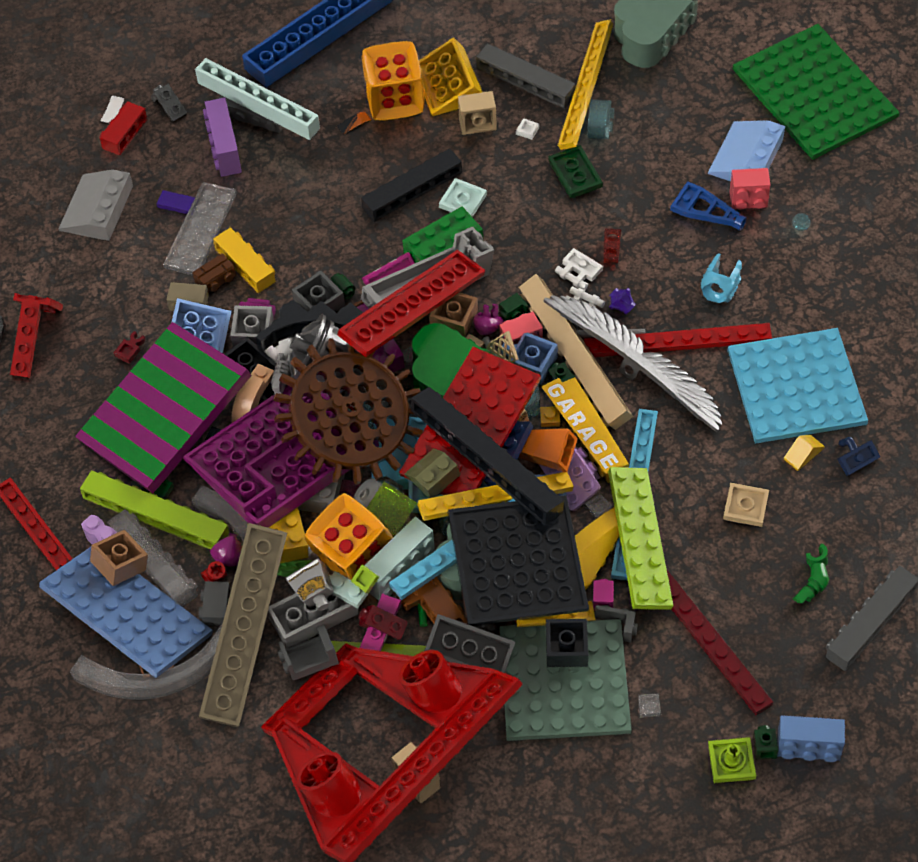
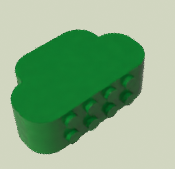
[412,323,491,398]

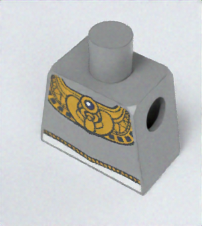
[286,558,334,611]

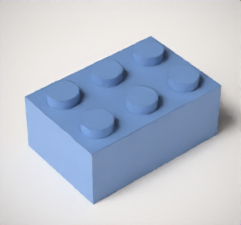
[777,716,845,762]

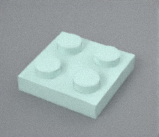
[439,178,487,217]

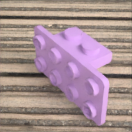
[539,446,601,511]

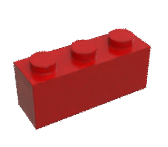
[99,101,148,156]

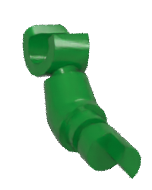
[793,543,829,603]

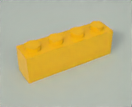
[213,227,276,294]

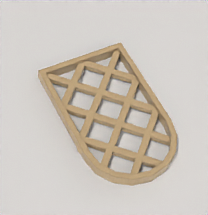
[486,331,519,363]

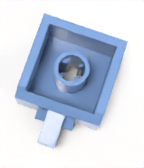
[501,333,558,385]

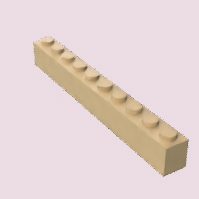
[519,274,634,430]

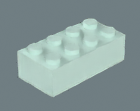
[365,516,435,600]

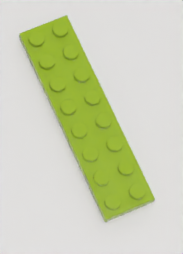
[608,467,673,610]

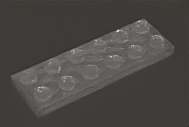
[163,182,236,275]

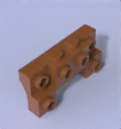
[395,576,467,624]

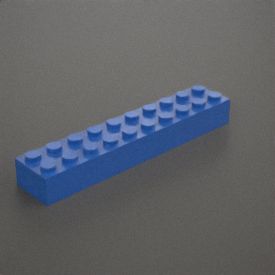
[242,0,393,88]

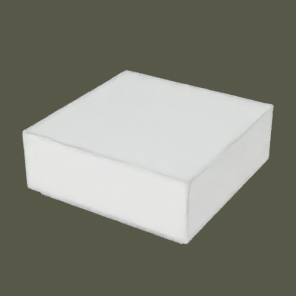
[516,118,539,140]

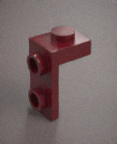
[358,605,408,640]

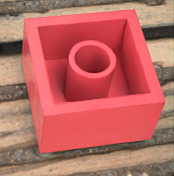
[729,168,770,210]

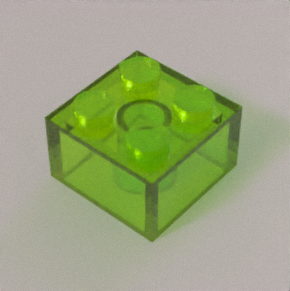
[366,481,418,536]

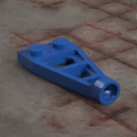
[670,181,746,230]

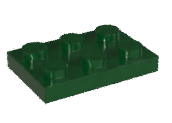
[548,145,603,199]

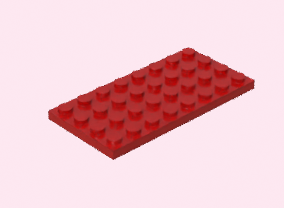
[399,347,541,495]

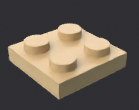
[723,483,769,527]

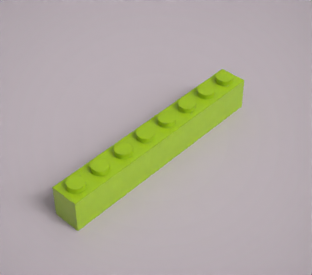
[80,470,230,550]

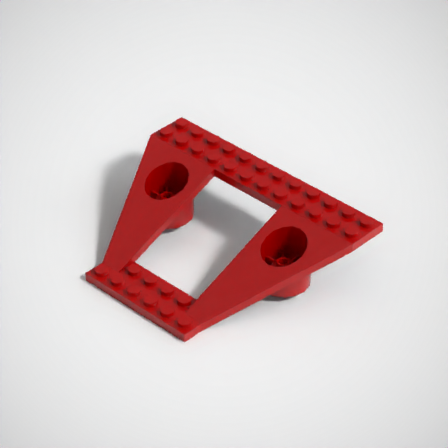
[261,643,523,862]

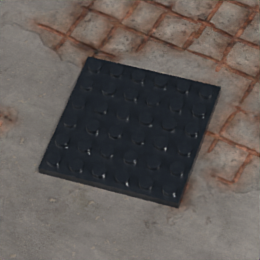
[448,495,589,626]

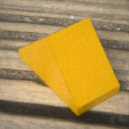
[784,435,825,471]

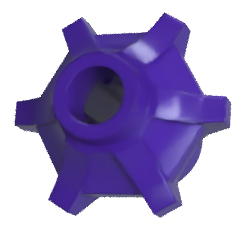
[609,288,636,315]

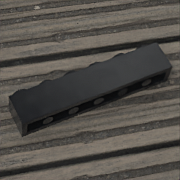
[361,148,462,222]

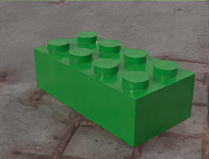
[402,206,483,263]

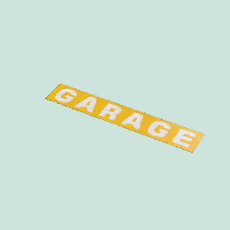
[542,378,624,474]

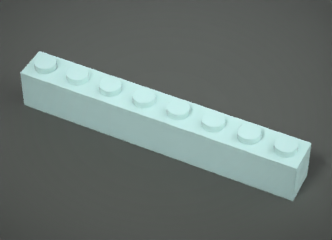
[195,58,320,140]

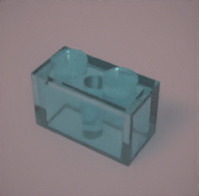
[588,100,615,139]

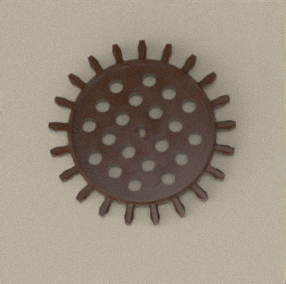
[273,338,423,485]

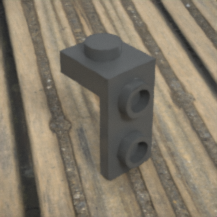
[151,84,187,121]
[595,605,638,643]

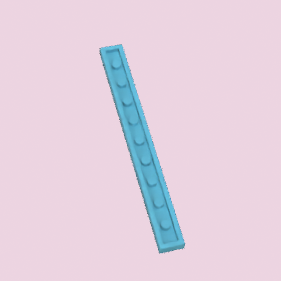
[611,409,658,581]

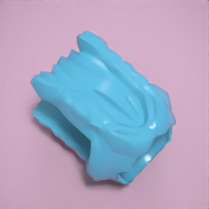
[701,254,742,303]

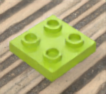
[708,737,756,783]

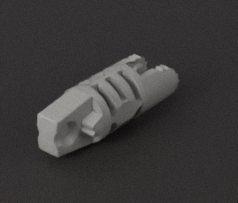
[271,353,291,394]

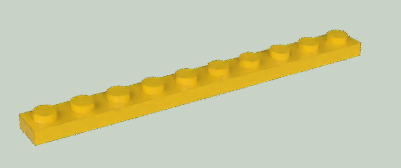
[558,19,614,150]

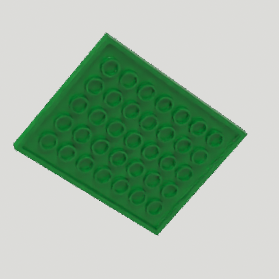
[733,24,900,160]

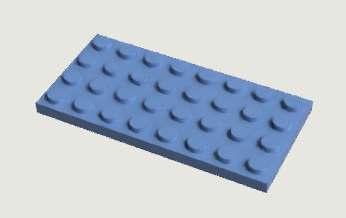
[39,547,213,678]

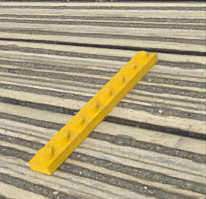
[417,472,574,521]

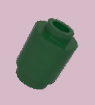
[330,273,356,300]

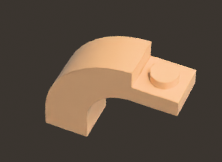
[232,364,274,423]

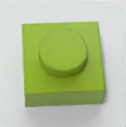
[351,565,379,593]

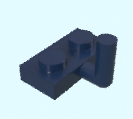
[837,437,880,476]

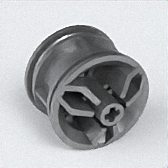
[289,314,361,393]

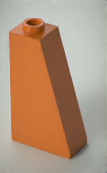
[518,428,578,472]

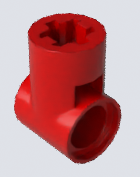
[201,561,227,582]

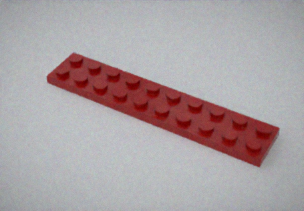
[337,249,486,357]

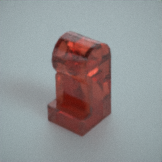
[604,228,621,263]

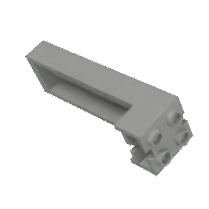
[361,227,494,309]

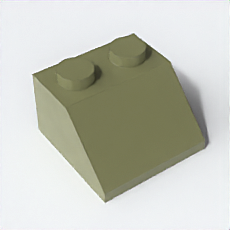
[405,448,460,498]

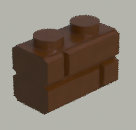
[192,253,236,293]

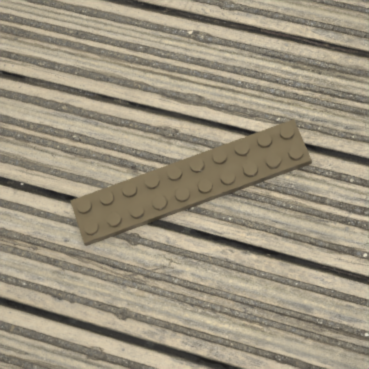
[199,523,287,728]

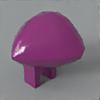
[473,304,504,336]
[210,533,242,567]

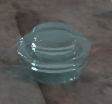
[792,213,810,231]

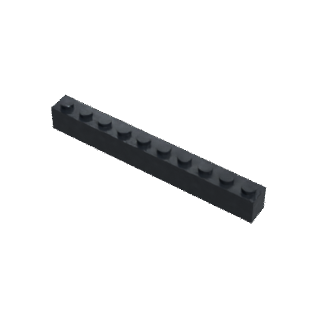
[411,387,564,525]

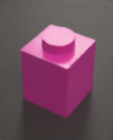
[593,579,614,611]

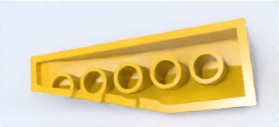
[575,507,620,590]

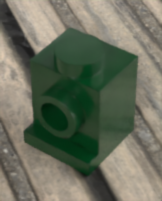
[498,293,528,322]
[548,362,575,382]
[753,725,778,760]

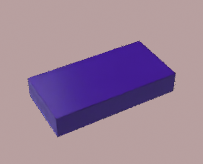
[156,190,197,215]

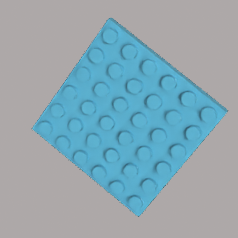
[728,328,868,444]

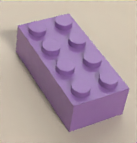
[203,98,242,177]

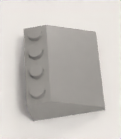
[59,170,133,241]

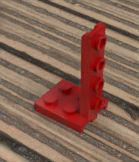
[10,293,63,378]

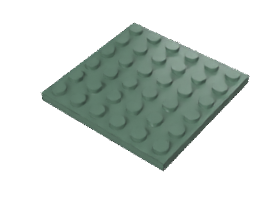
[500,619,632,741]

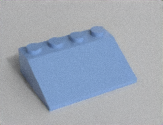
[708,121,785,181]
[171,298,232,353]

